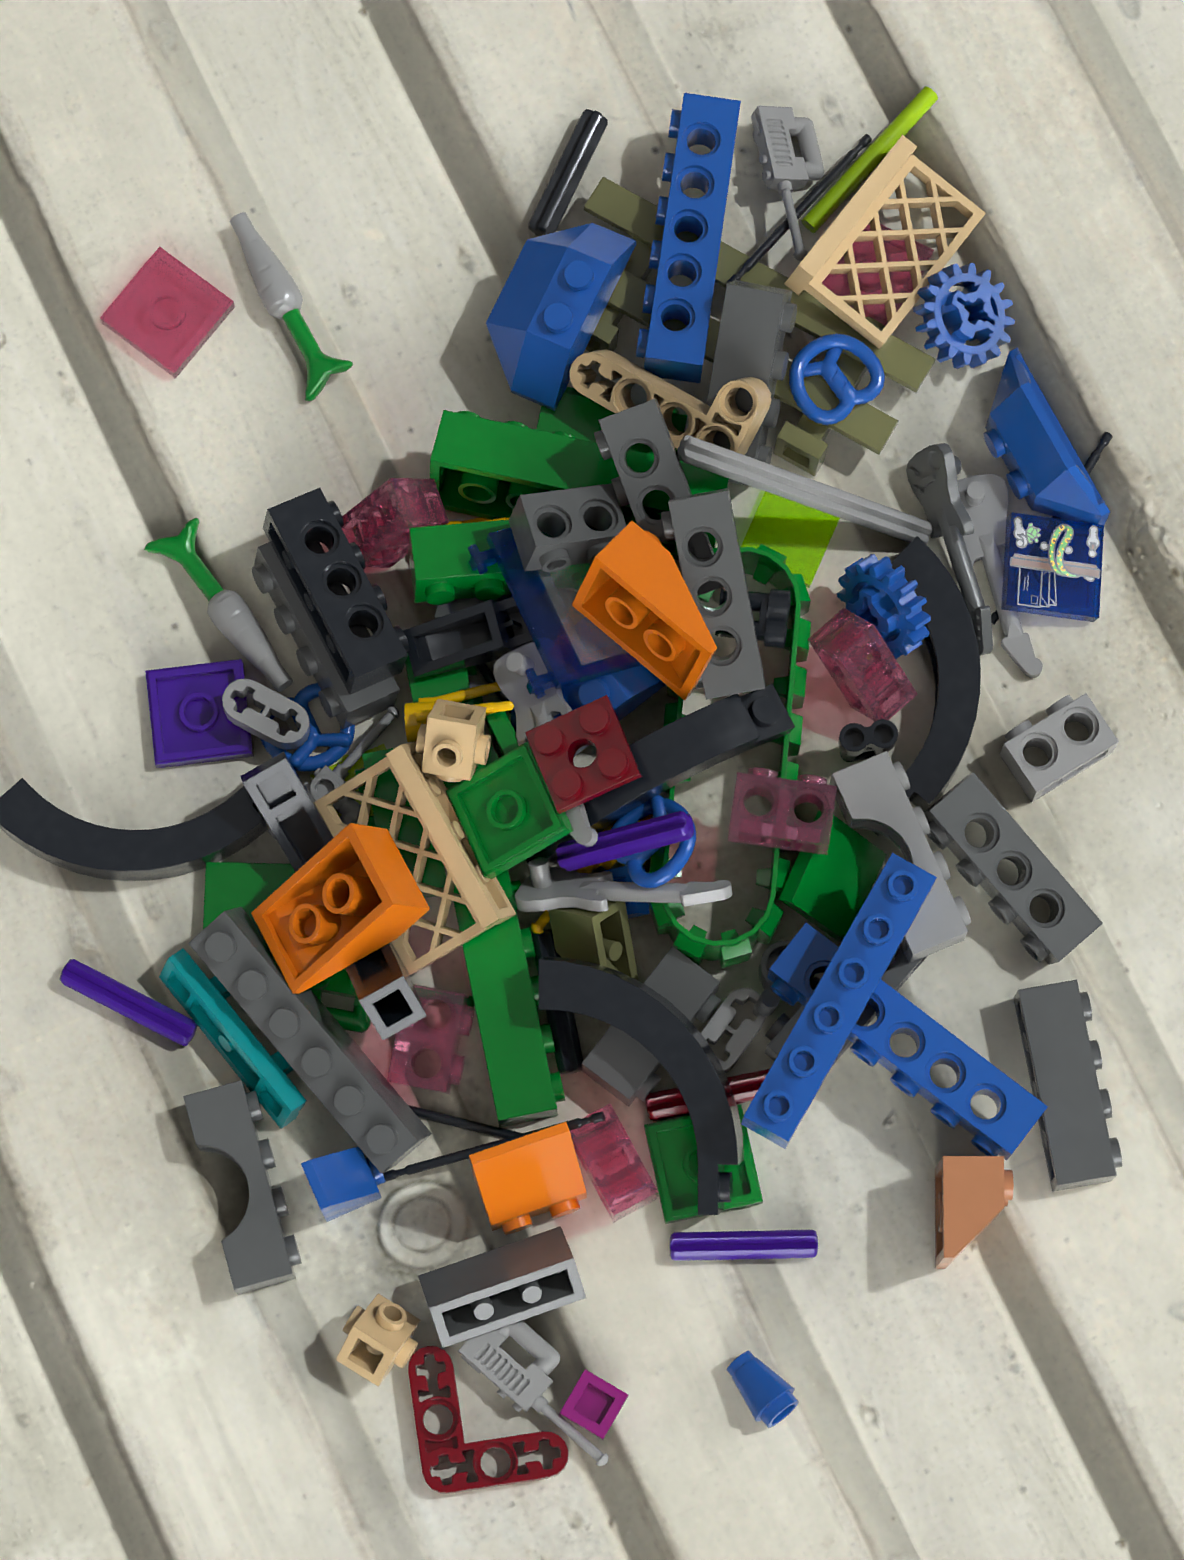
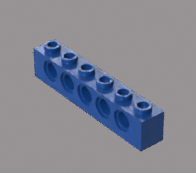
[636,93,741,383]
[741,853,937,1149]
[767,922,1048,1161]

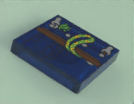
[1001,512,1104,622]

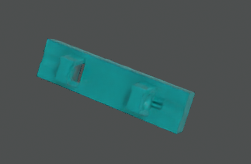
[159,948,307,1129]

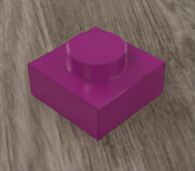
[559,1369,629,1440]

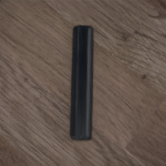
[528,109,608,236]
[532,929,583,1075]

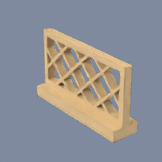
[784,135,986,349]
[314,742,516,975]

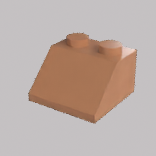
[935,1156,1014,1269]

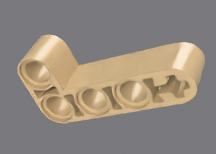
[569,349,771,455]

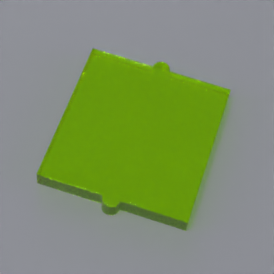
[741,491,840,588]

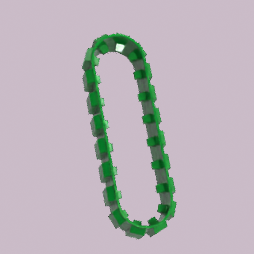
[649,544,811,968]

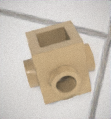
[416,699,491,782]
[336,1293,421,1387]

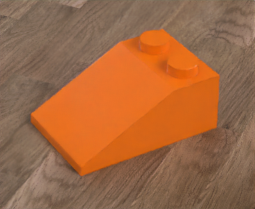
[572,521,717,700]
[251,823,430,994]
[469,1122,587,1235]

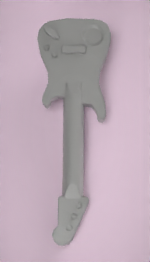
[957,474,1043,678]
[493,640,598,847]
[515,857,733,912]

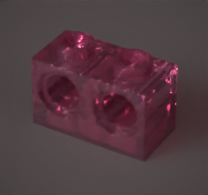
[342,478,449,568]
[808,608,917,722]
[728,768,837,855]
[387,984,475,1095]
[570,1104,658,1223]

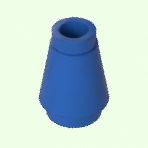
[727,1351,799,1428]

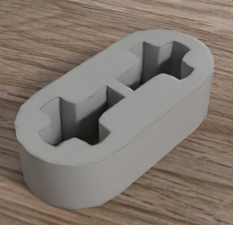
[222,679,310,750]
[701,988,766,1073]

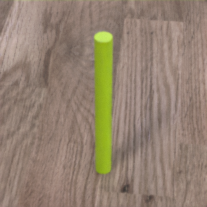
[801,86,938,233]

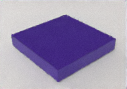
[145,659,254,768]

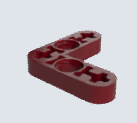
[408,1346,568,1494]

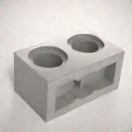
[999,693,1119,803]

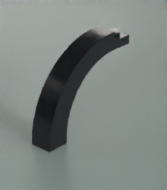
[873,536,981,836]
[526,684,795,867]
[240,752,427,1040]
[0,778,268,881]
[539,956,744,1215]

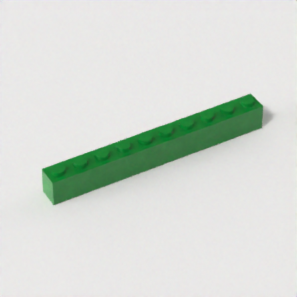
[405,653,565,1127]

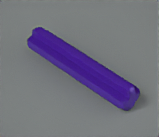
[556,811,695,871]
[60,959,197,1046]
[669,1230,818,1261]

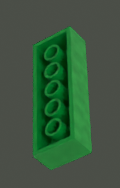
[429,410,729,560]

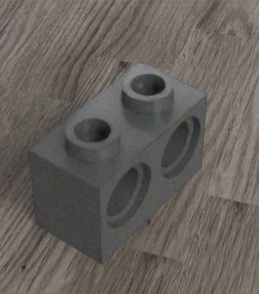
[509,483,626,572]

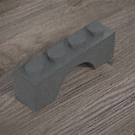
[183,1080,302,1295]

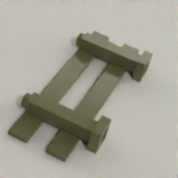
[584,177,936,476]

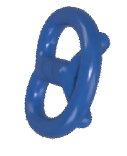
[789,334,885,425]
[260,683,355,772]
[611,795,696,888]

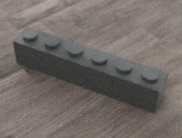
[188,907,432,1173]

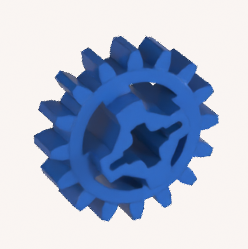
[913,263,1015,369]
[837,554,931,659]

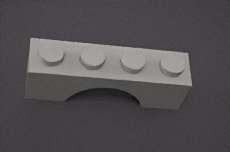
[829,751,971,963]

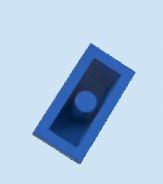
[301,1147,386,1222]

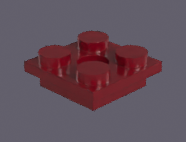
[525,695,642,814]

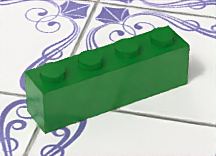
[408,520,598,605]

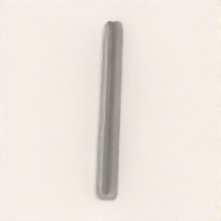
[676,435,932,544]

